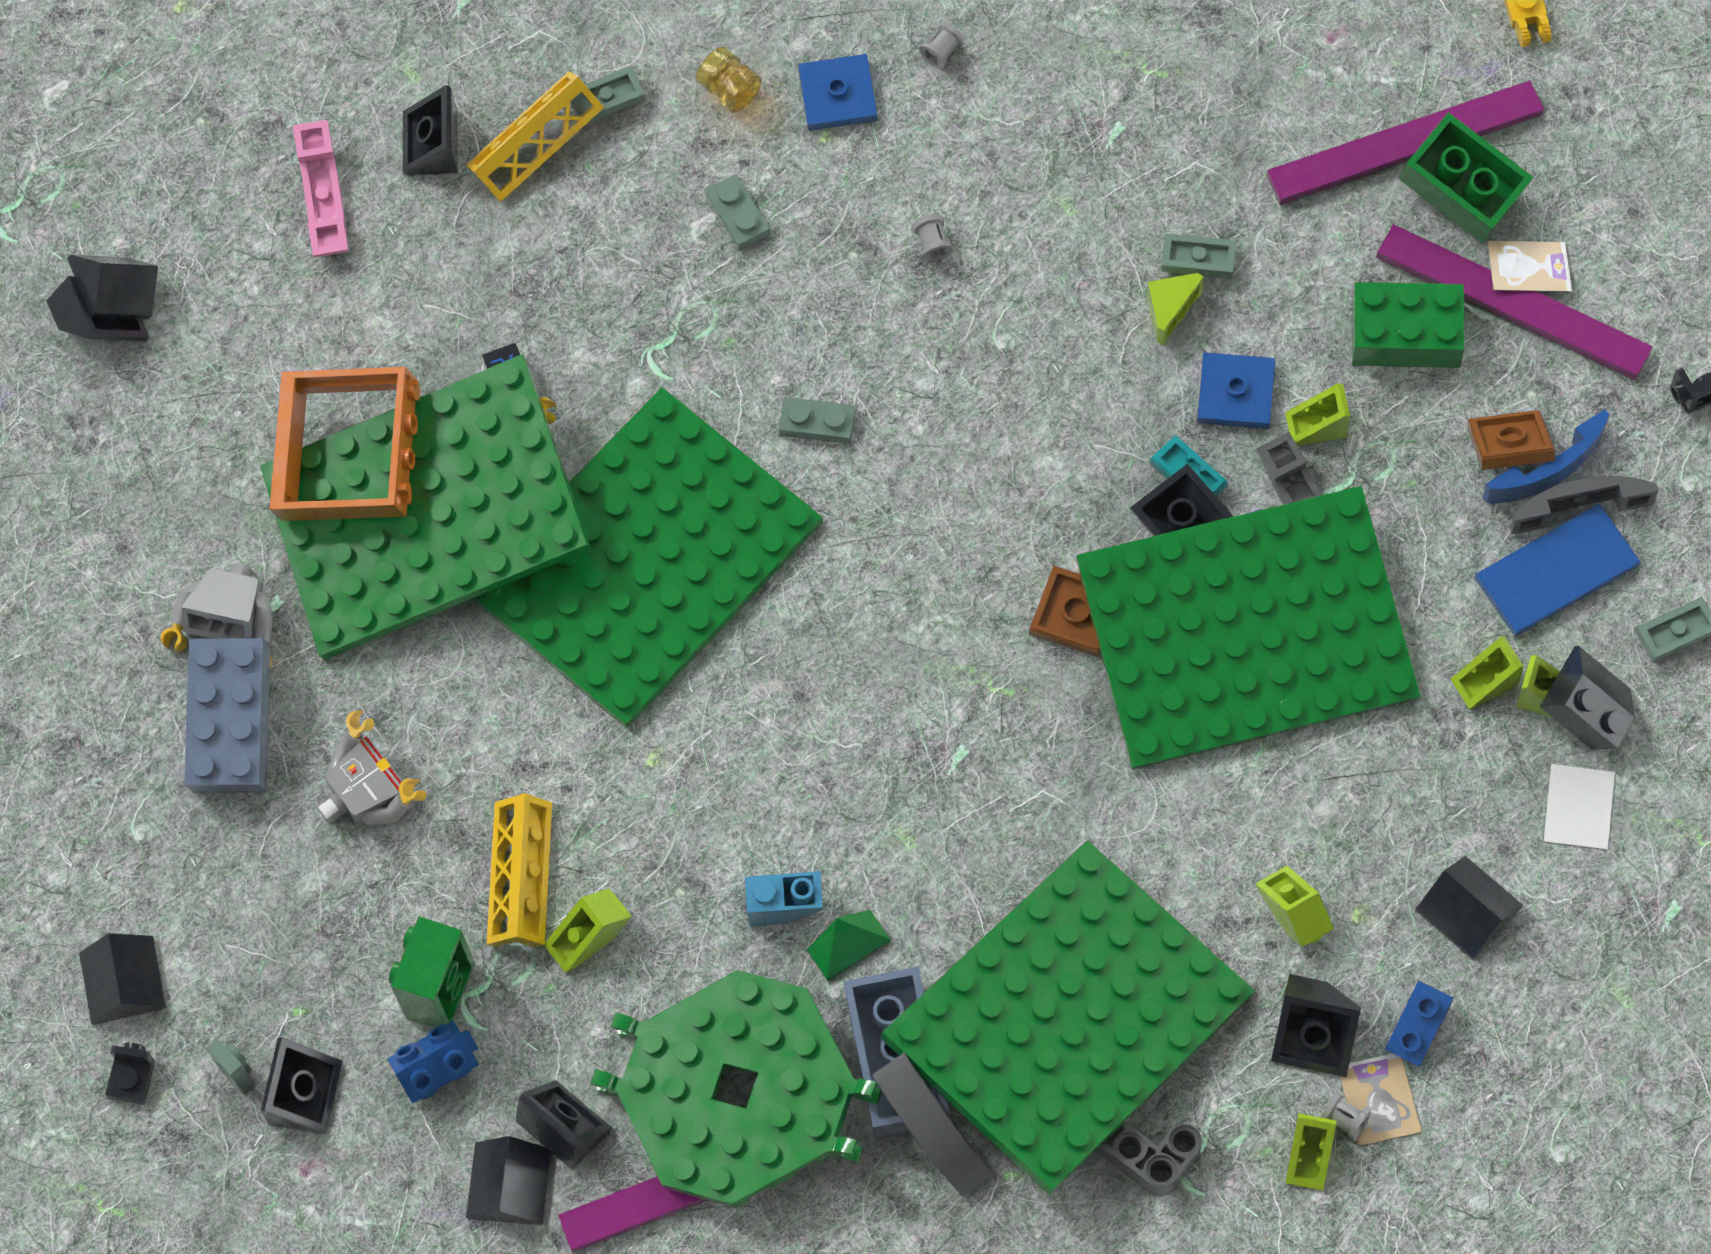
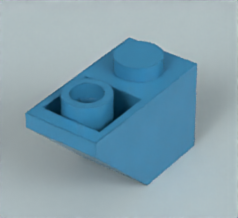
[745,871,823,926]

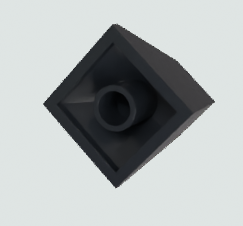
[46,276,150,341]
[1271,974,1361,1077]

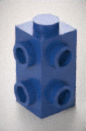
[387,1021,479,1104]

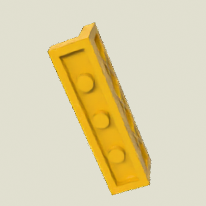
[466,71,604,202]
[486,793,552,948]

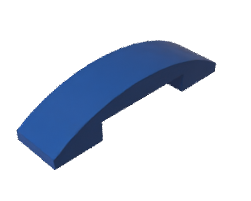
[1483,409,1610,503]

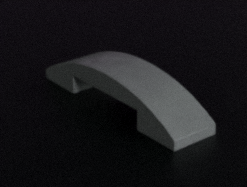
[1257,432,1322,504]
[1510,476,1658,535]
[873,1052,994,1197]

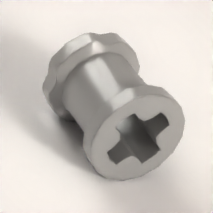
[919,22,964,69]
[913,215,953,262]
[1321,1092,1371,1141]

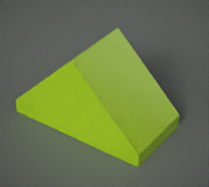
[1147,273,1204,346]
[1285,383,1350,446]
[1450,636,1524,709]
[1516,655,1560,718]
[1285,1113,1337,1191]

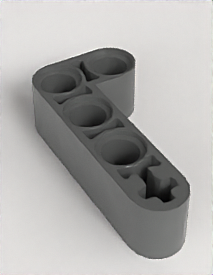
[1095,1122,1202,1197]

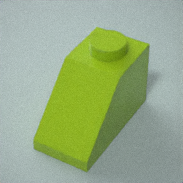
[1255,865,1334,947]
[544,888,632,973]

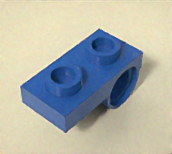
[1385,980,1454,1067]

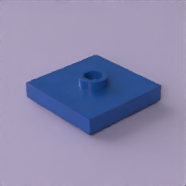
[798,54,878,131]
[1197,352,1275,429]

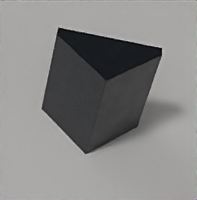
[403,85,458,176]
[67,254,158,319]
[1130,464,1234,536]
[1415,856,1523,960]
[79,933,166,1025]
[261,1037,343,1134]
[516,1080,612,1170]
[466,1136,552,1225]

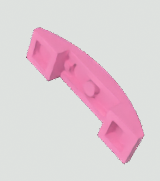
[293,120,349,258]

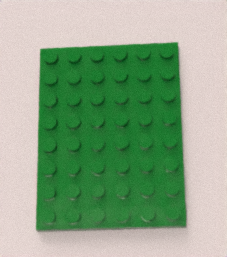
[260,354,591,660]
[472,387,823,729]
[1076,486,1421,770]
[880,840,1255,1195]

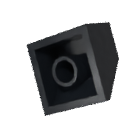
[1540,645,1635,750]

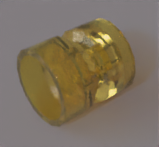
[696,46,762,112]

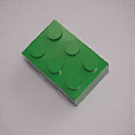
[1398,112,1534,244]
[1352,282,1464,368]
[388,916,475,1028]

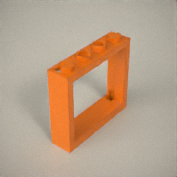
[269,367,420,521]

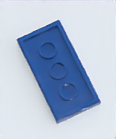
[1474,504,1640,637]

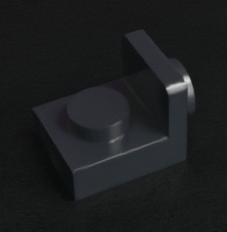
[1670,367,1711,414]
[105,1042,155,1105]

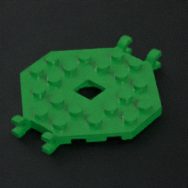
[590,970,883,1208]

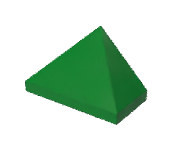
[807,910,891,982]

